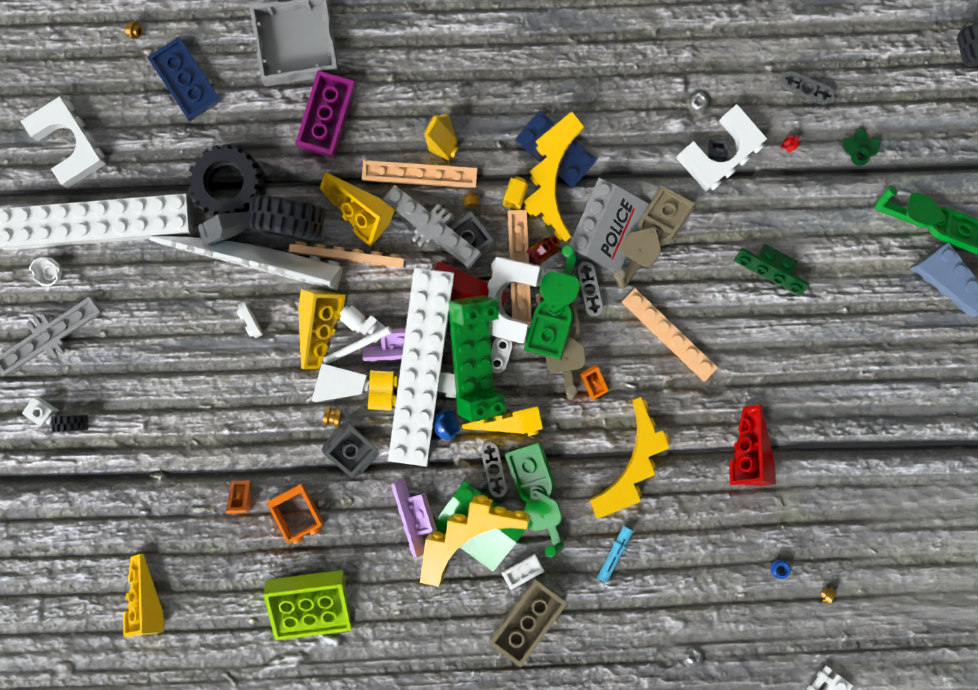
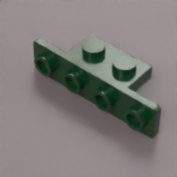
[734,243,809,296]

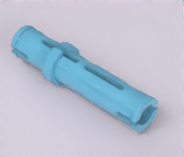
[597,525,634,583]

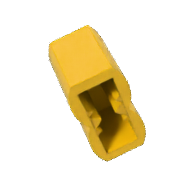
[503,177,528,210]
[368,370,398,410]

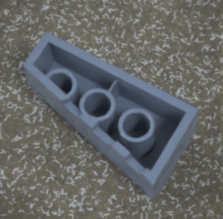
[910,243,978,318]

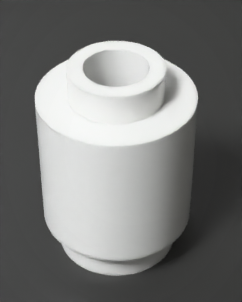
[340,305,367,333]

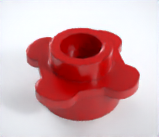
[780,135,801,152]

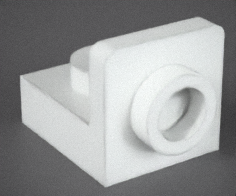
[359,316,385,343]

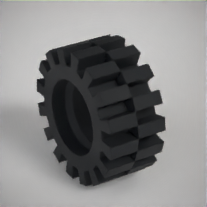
[51,415,88,432]

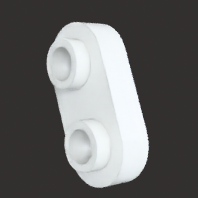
[236,301,263,338]
[491,337,512,373]

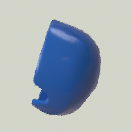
[433,409,460,440]

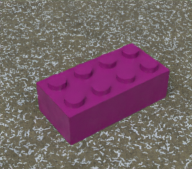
[295,70,357,159]

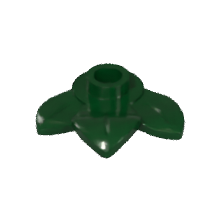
[842,128,881,166]

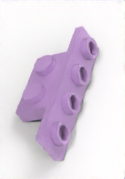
[363,329,406,362]
[391,479,437,558]

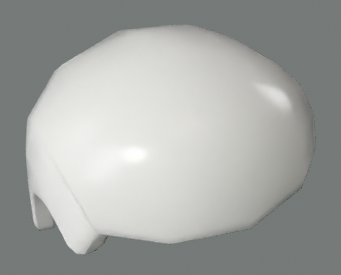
[29,257,62,287]

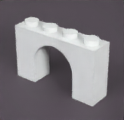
[21,96,106,188]
[676,104,767,191]
[487,257,545,344]

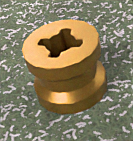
[323,406,342,428]

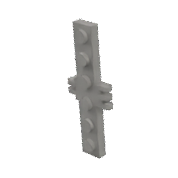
[383,185,481,269]
[0,297,102,376]

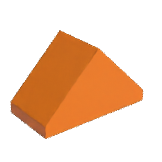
[578,365,609,400]
[226,480,252,513]

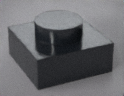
[708,140,728,160]

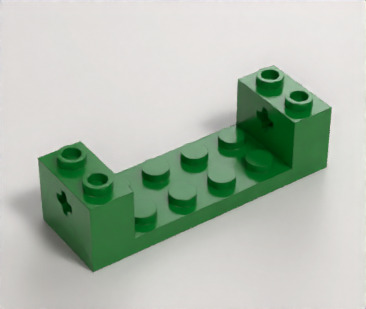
[448,295,506,422]

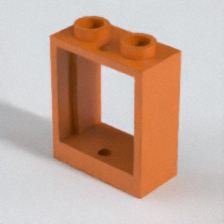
[266,483,325,544]

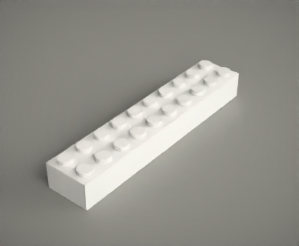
[0,194,194,250]
[388,267,454,467]

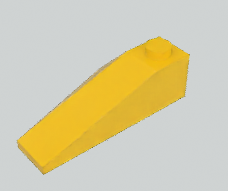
[424,113,459,161]
[320,173,395,246]
[298,289,346,369]
[462,406,543,436]
[123,554,165,637]

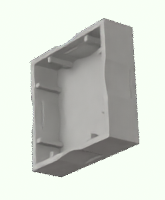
[250,0,340,86]

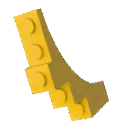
[523,112,585,242]
[589,397,671,519]
[420,495,530,587]

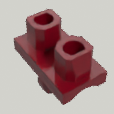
[526,236,560,265]

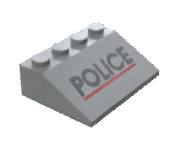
[569,178,649,272]

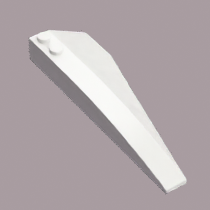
[149,236,343,291]

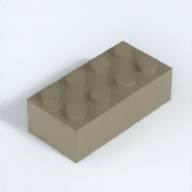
[489,577,567,667]

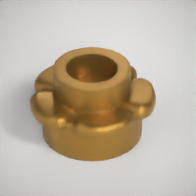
[125,21,143,40]
[462,192,480,208]
[820,586,837,604]

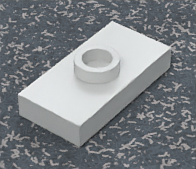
[501,554,544,590]

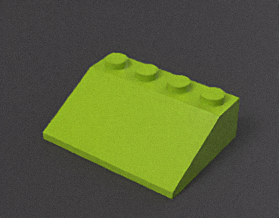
[263,570,352,640]

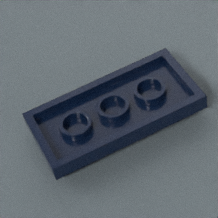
[147,37,221,121]
[515,111,597,189]

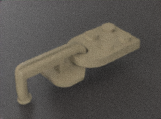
[614,186,696,289]
[535,293,585,400]

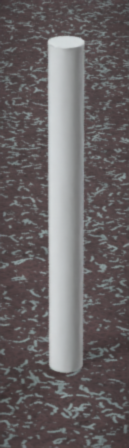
[323,326,392,365]

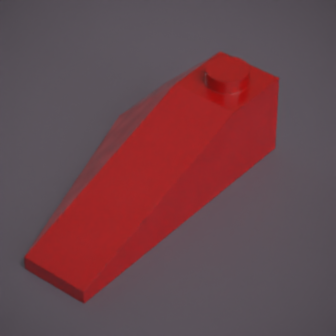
[435,261,509,307]
[729,405,776,486]

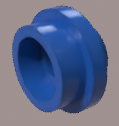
[771,559,791,579]

